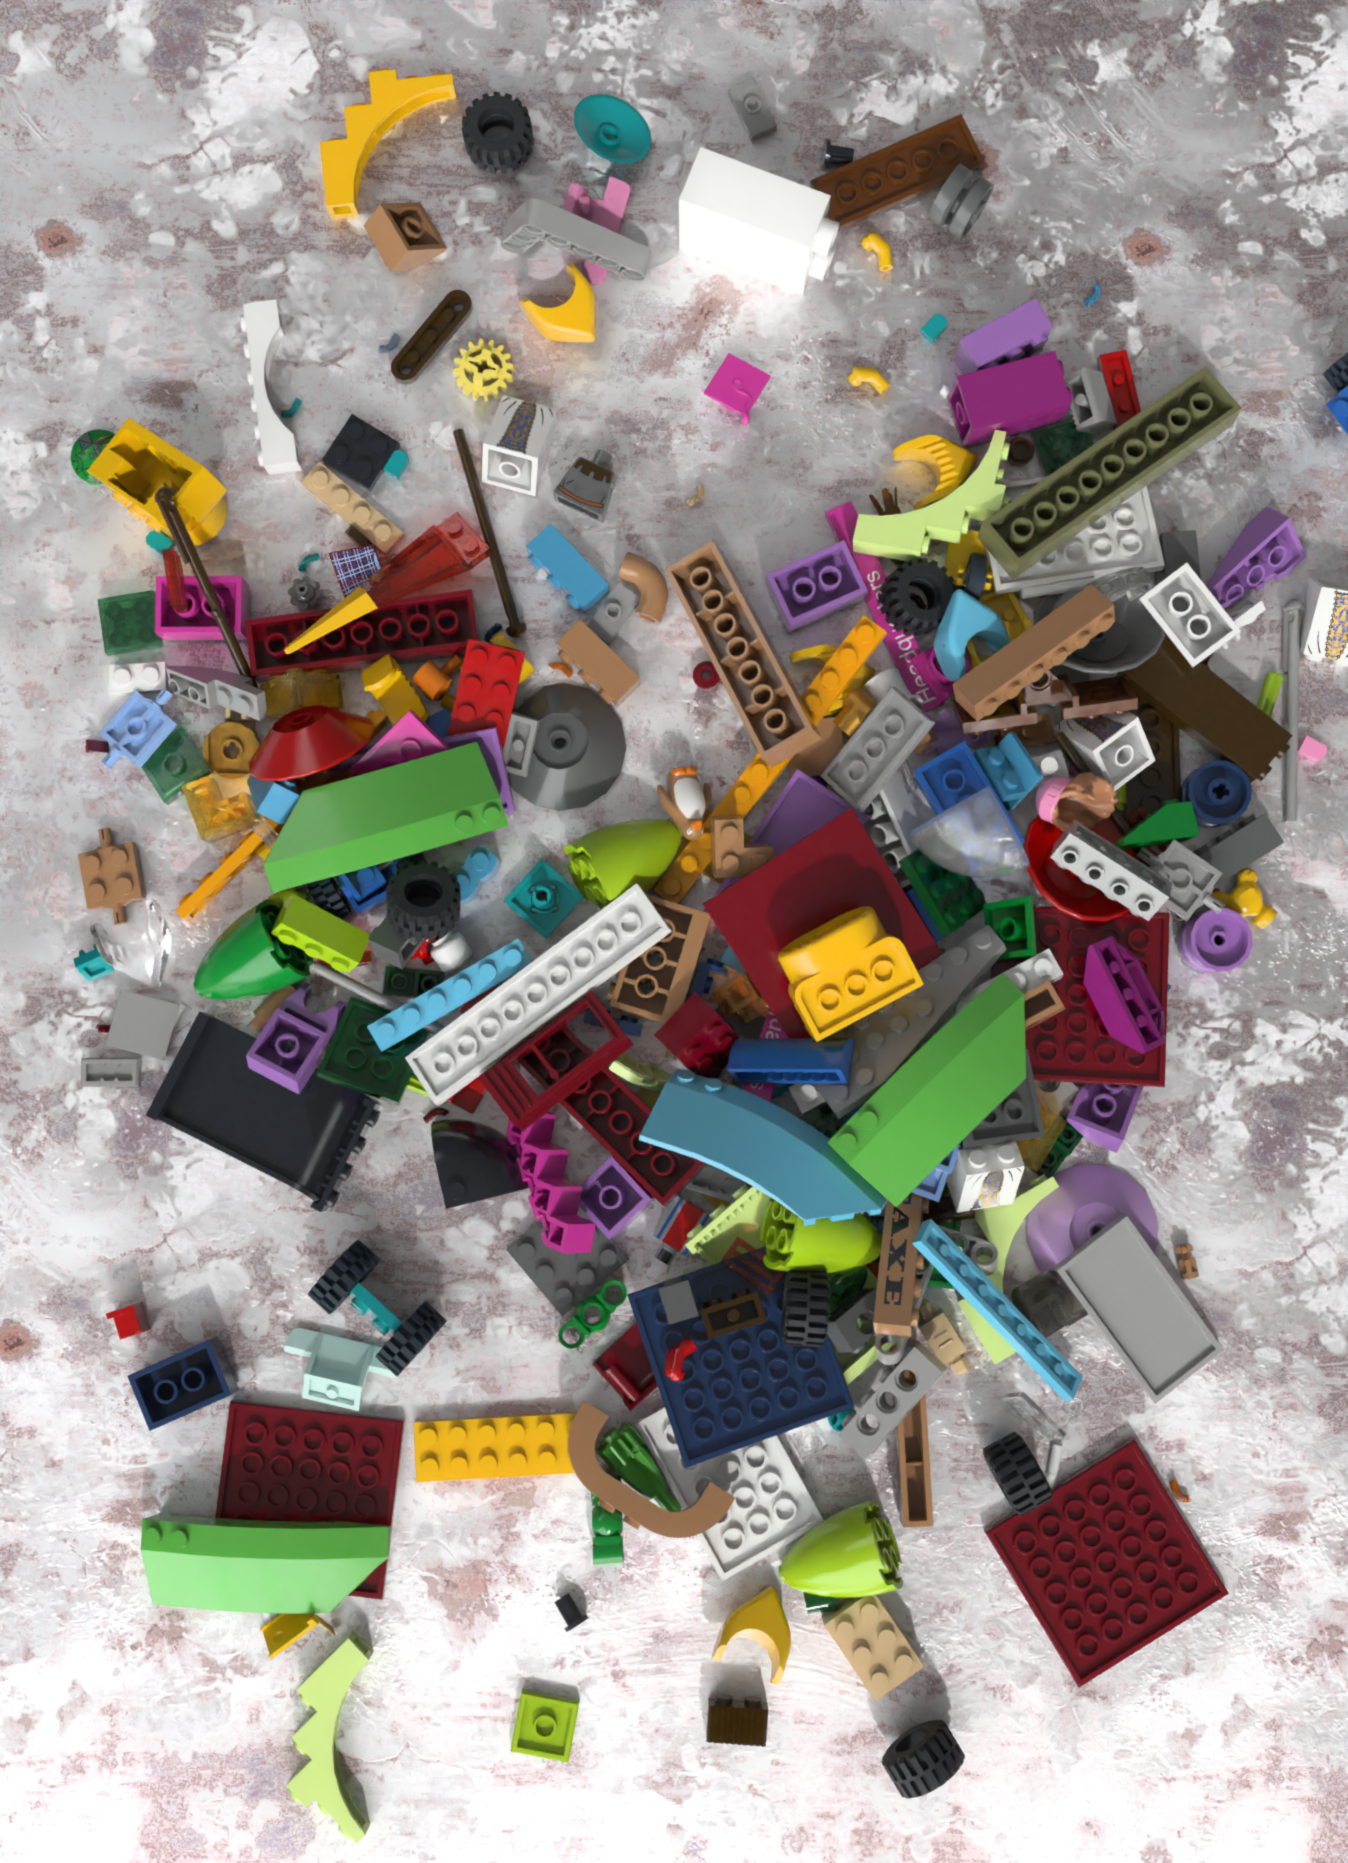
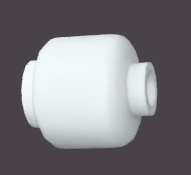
[430,931,474,974]

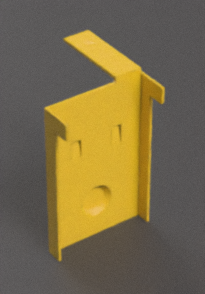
[260,1613,335,1659]

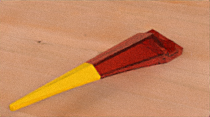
[284,512,492,654]

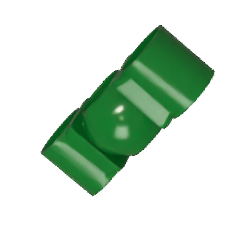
[558,1280,627,1349]
[591,1476,624,1566]

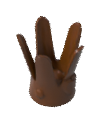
[869,487,902,516]

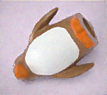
[657,766,712,840]

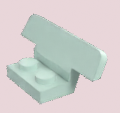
[284,1328,396,1411]

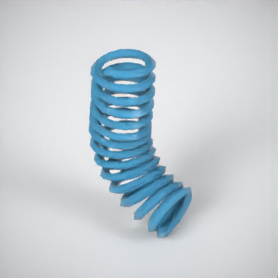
[1083,282,1101,306]

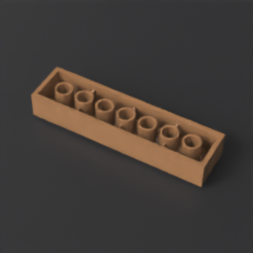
[664,540,822,768]

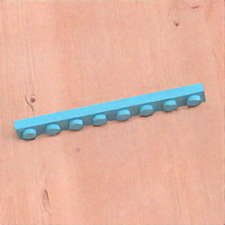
[912,1219,1082,1401]

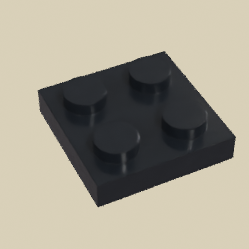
[322,414,400,492]

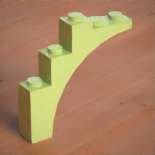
[853,430,1010,561]
[957,1174,1059,1365]
[286,1631,373,1843]

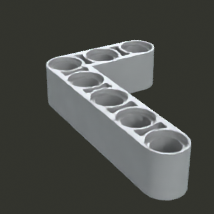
[500,198,652,281]
[875,1225,998,1365]

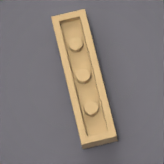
[301,461,405,556]

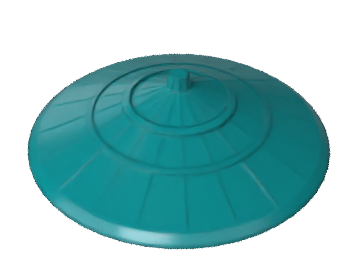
[574,94,651,164]

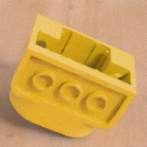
[87,418,228,546]
[778,906,924,1042]

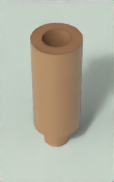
[249,984,298,1031]

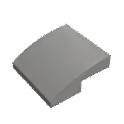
[503,711,540,777]
[105,989,180,1060]

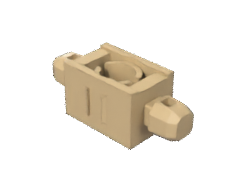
[918,1298,969,1376]

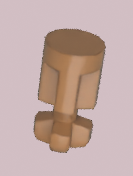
[1175,1243,1199,1279]

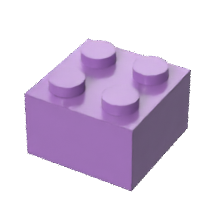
[579,1156,655,1239]

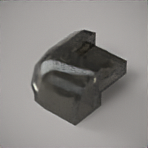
[1011,1270,1088,1338]

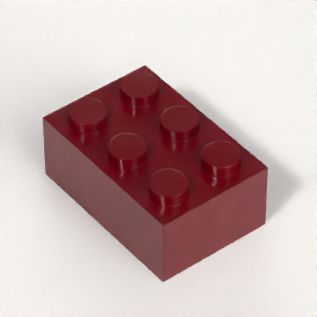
[654,993,739,1079]

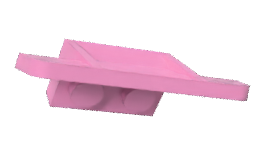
[563,176,630,284]

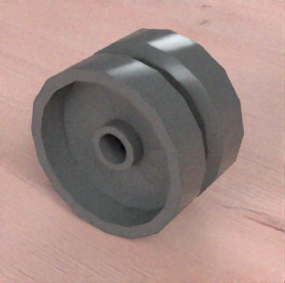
[927,163,994,240]

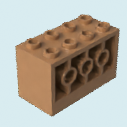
[606,894,711,1024]

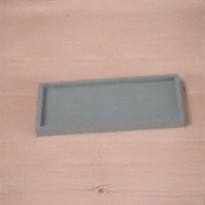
[1054,1213,1224,1404]

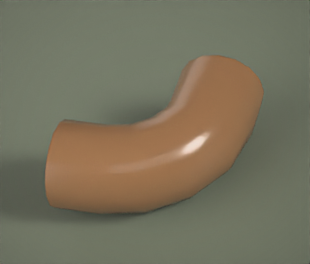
[619,552,669,624]

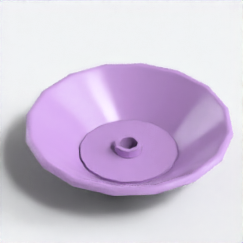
[1027,1164,1158,1293]

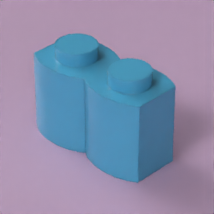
[453,845,501,905]

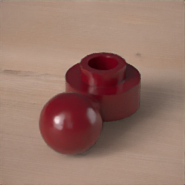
[693,661,725,691]

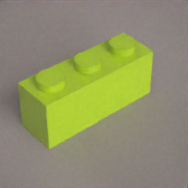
[271,894,371,973]

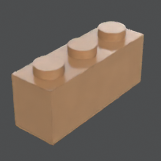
[556,619,641,707]

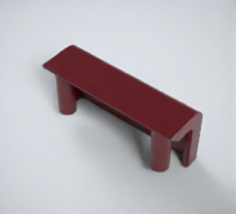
[592,1323,658,1412]

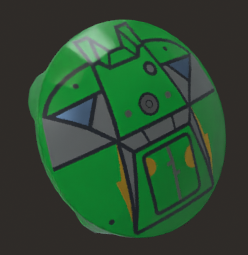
[70,429,115,485]

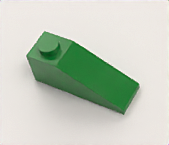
[1113,799,1200,850]

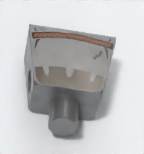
[553,449,616,523]

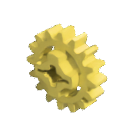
[453,339,515,402]

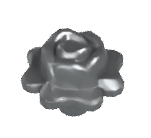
[288,576,323,611]

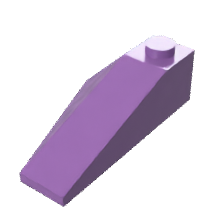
[1206,506,1307,609]
[1067,1084,1143,1153]

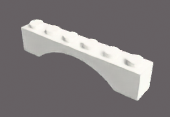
[240,299,302,475]

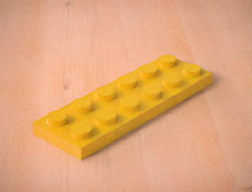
[414,1412,576,1482]

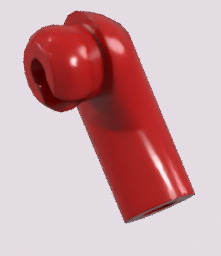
[664,1337,697,1382]

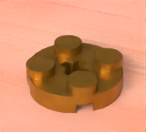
[203,721,261,779]

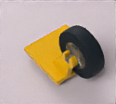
[944,530,994,601]

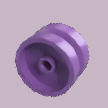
[1177,908,1252,973]

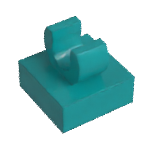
[73,943,115,982]

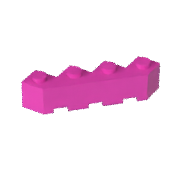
[506,1112,596,1254]

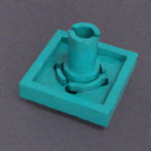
[503,858,585,940]

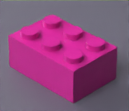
[155,576,249,640]

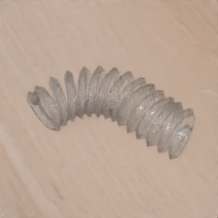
[567,1328,585,1354]

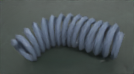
[379,333,400,353]

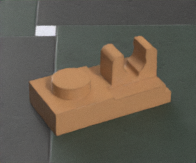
[994,713,1055,748]

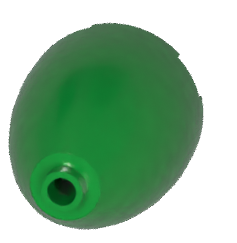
[193,899,314,1000]

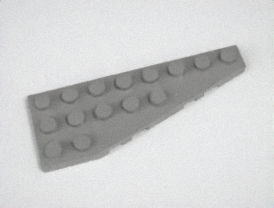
[814,925,1006,1120]

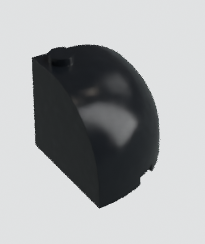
[431,1119,529,1209]

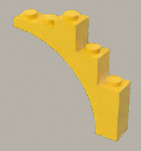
[320,68,456,218]

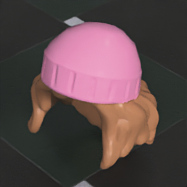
[1035,773,1118,832]

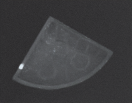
[907,786,1030,878]

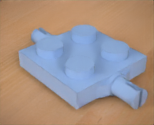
[99,688,177,769]

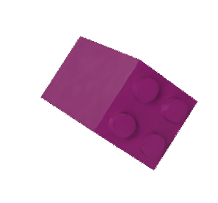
[947,351,1073,449]

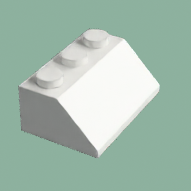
[1139,563,1241,668]

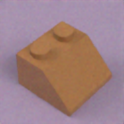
[364,202,447,272]

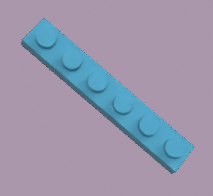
[367,938,532,1052]

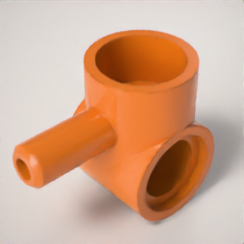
[412,654,463,701]

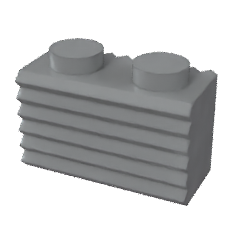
[1064,367,1117,435]

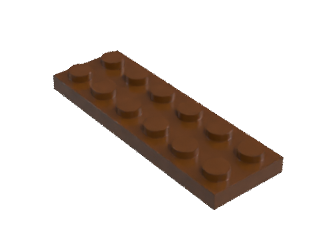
[810,114,985,231]

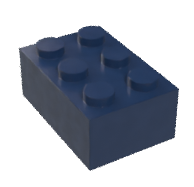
[127,1336,239,1431]

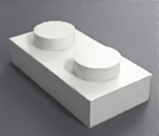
[109,662,169,695]

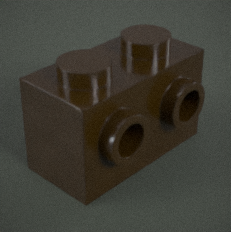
[699,1288,767,1340]

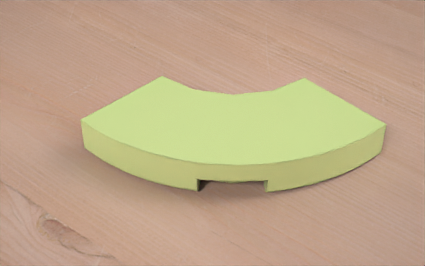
[609,1053,671,1091]

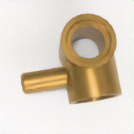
[833,688,878,737]

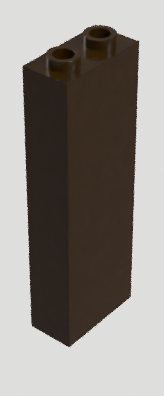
[1115,634,1293,784]

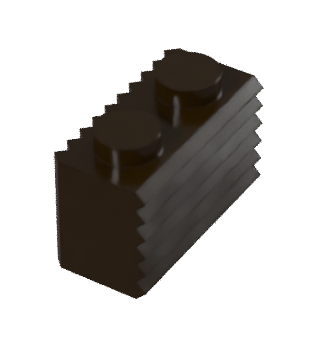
[706,1694,768,1747]

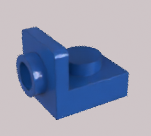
[339,865,387,902]
[690,958,728,998]

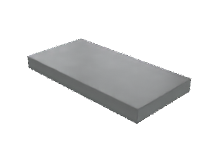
[821,686,935,813]

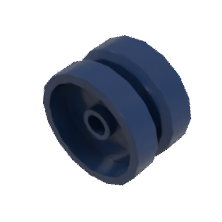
[1181,760,1252,828]

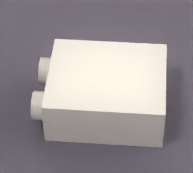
[679,147,840,296]

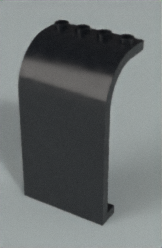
[146,1011,381,1212]

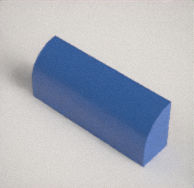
[727,1038,855,1084]

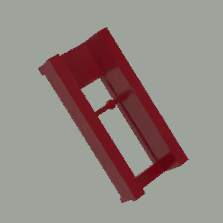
[478,990,634,1132]

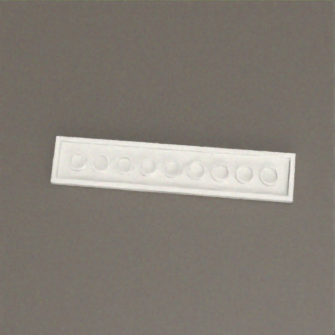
[405,883,672,1106]

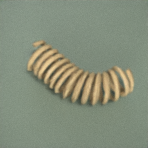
[685,484,705,507]

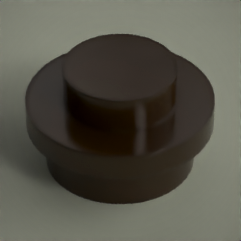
[1008,437,1035,466]

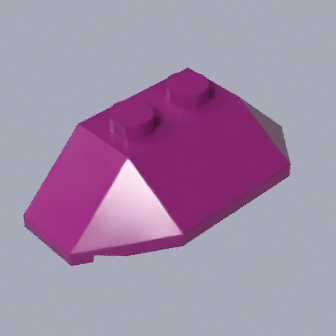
[1083,936,1166,1054]

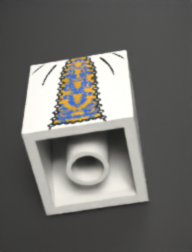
[482,395,557,496]
[1300,578,1348,667]
[1053,712,1156,791]
[946,1141,1025,1213]

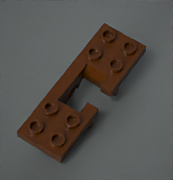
[953,669,1138,735]

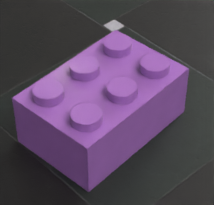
[954,298,1053,374]
[765,540,868,634]

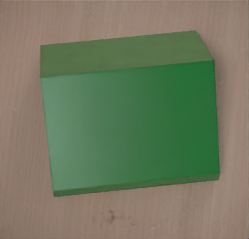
[983,896,1036,962]

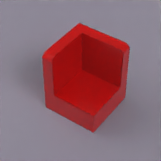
[446,1077,487,1114]
[106,1301,151,1340]

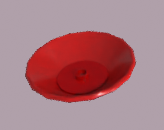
[248,705,375,781]
[1023,815,1141,922]

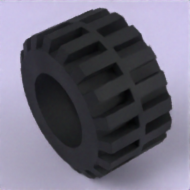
[462,92,534,174]
[879,558,957,636]
[386,861,461,942]
[781,1270,830,1348]
[983,1431,1052,1516]
[882,1720,965,1799]

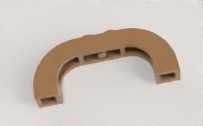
[568,1401,735,1538]

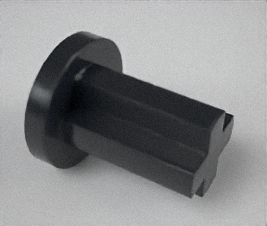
[821,139,854,166]
[554,1593,589,1633]

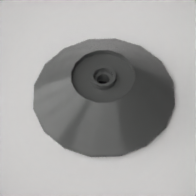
[1033,577,1165,674]
[507,683,626,811]

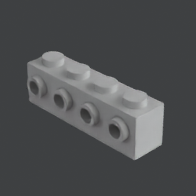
[1050,819,1172,921]

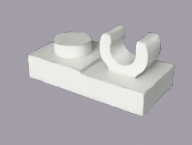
[1221,595,1266,649]

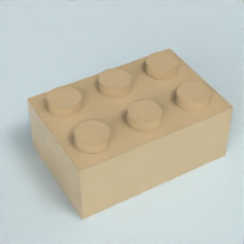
[822,1595,925,1701]

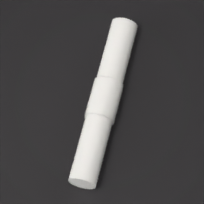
[1020,577,1096,599]
[1045,1443,1063,1489]

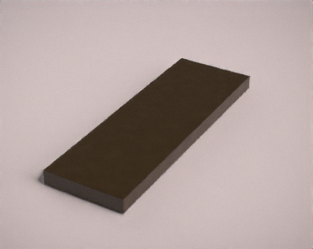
[1118,672,1181,828]

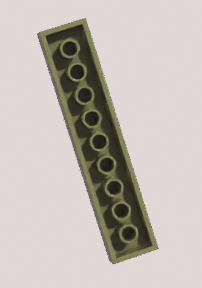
[977,367,1242,580]

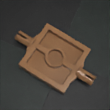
[78,828,146,925]

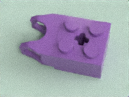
[246,982,346,1094]

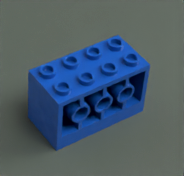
[912,740,1025,873]

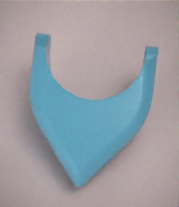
[934,589,1011,681]

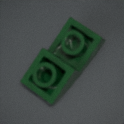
[382,966,444,998]
[1024,1115,1083,1178]

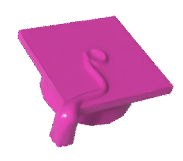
[704,353,771,426]
[910,646,971,705]

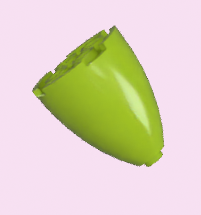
[563,819,682,912]
[760,1199,882,1273]
[779,1499,903,1598]

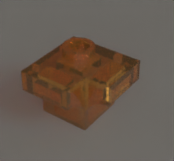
[712,972,770,1024]

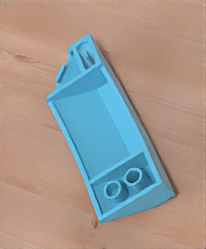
[639,1069,888,1226]

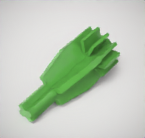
[596,1422,682,1511]

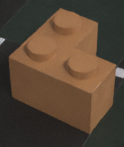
[710,815,773,878]

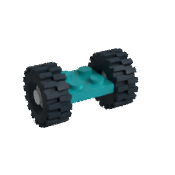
[308,1239,447,1377]

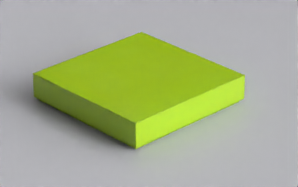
[510,1688,580,1763]

